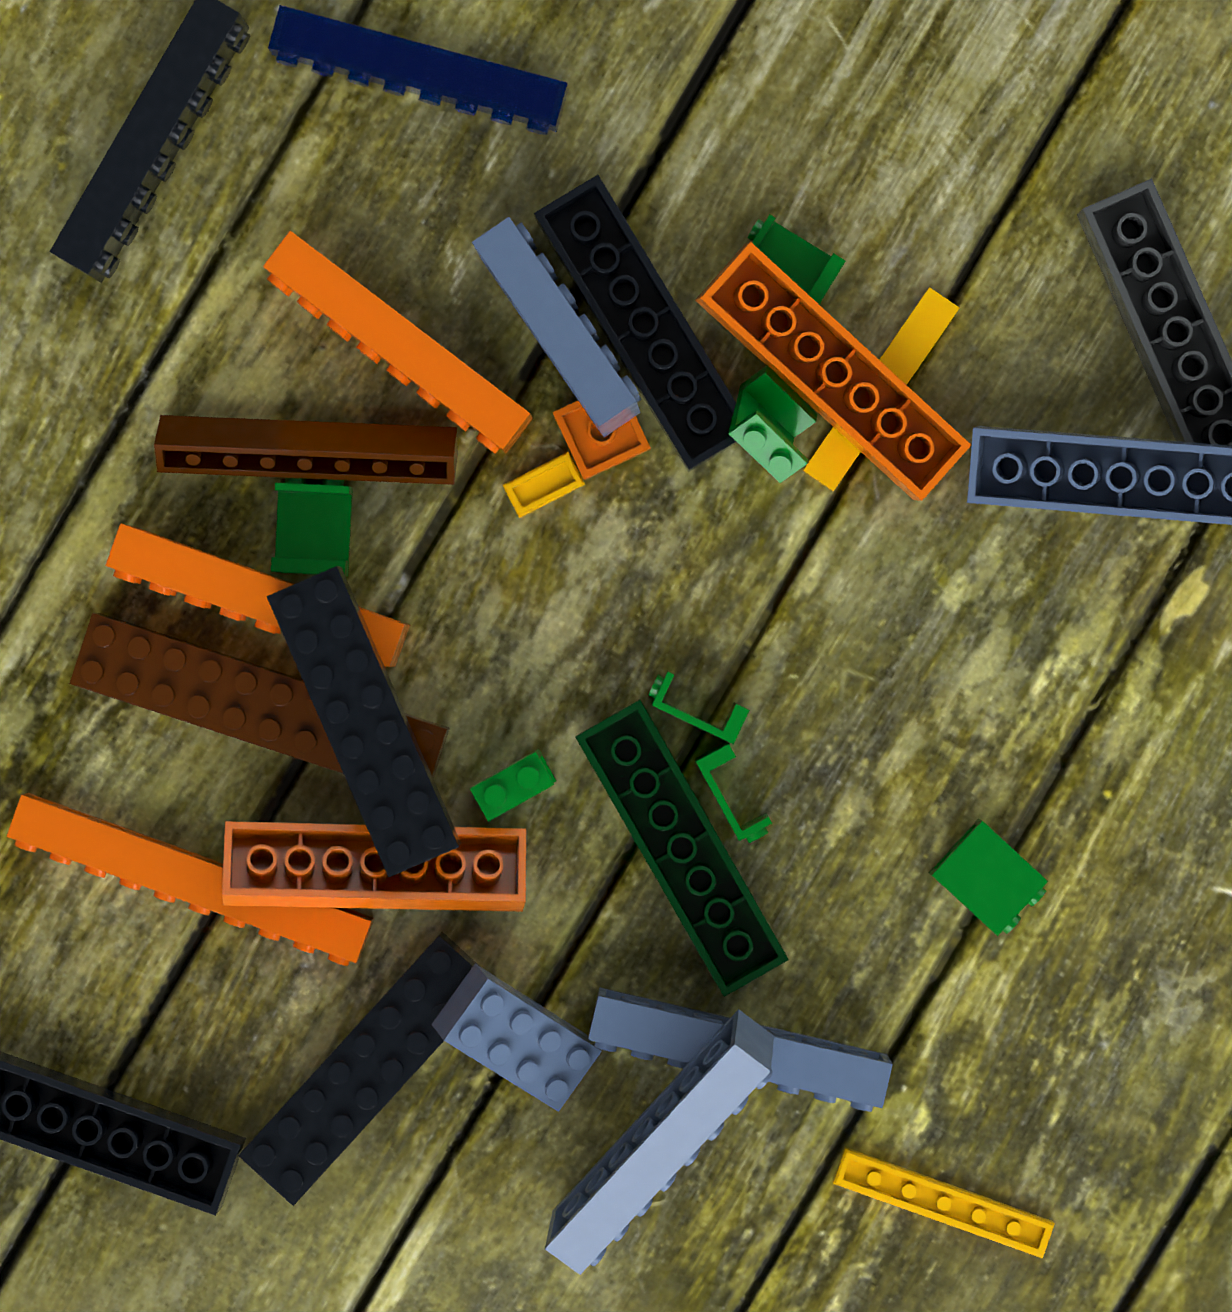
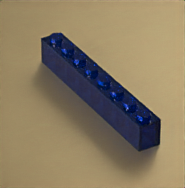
[268,5,569,135]

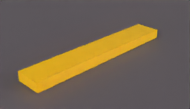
[803,287,960,492]
[832,1147,1055,1258]

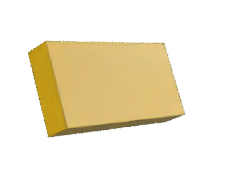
[503,452,585,518]

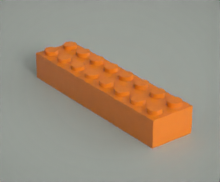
[263,231,533,454]
[695,242,971,501]
[105,523,410,668]
[222,821,526,912]

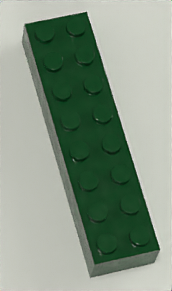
[575,699,789,997]

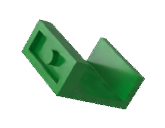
[747,214,846,304]
[729,365,818,483]
[271,478,353,576]
[648,671,750,744]
[695,741,772,843]
[470,749,557,822]
[928,818,1048,936]

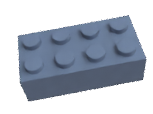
[431,964,602,1112]

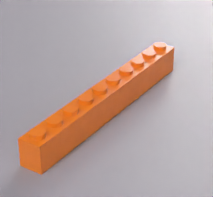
[6,793,374,966]

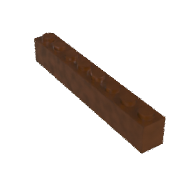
[154,415,458,485]

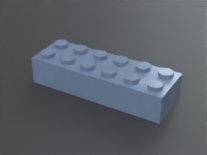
[472,217,642,437]

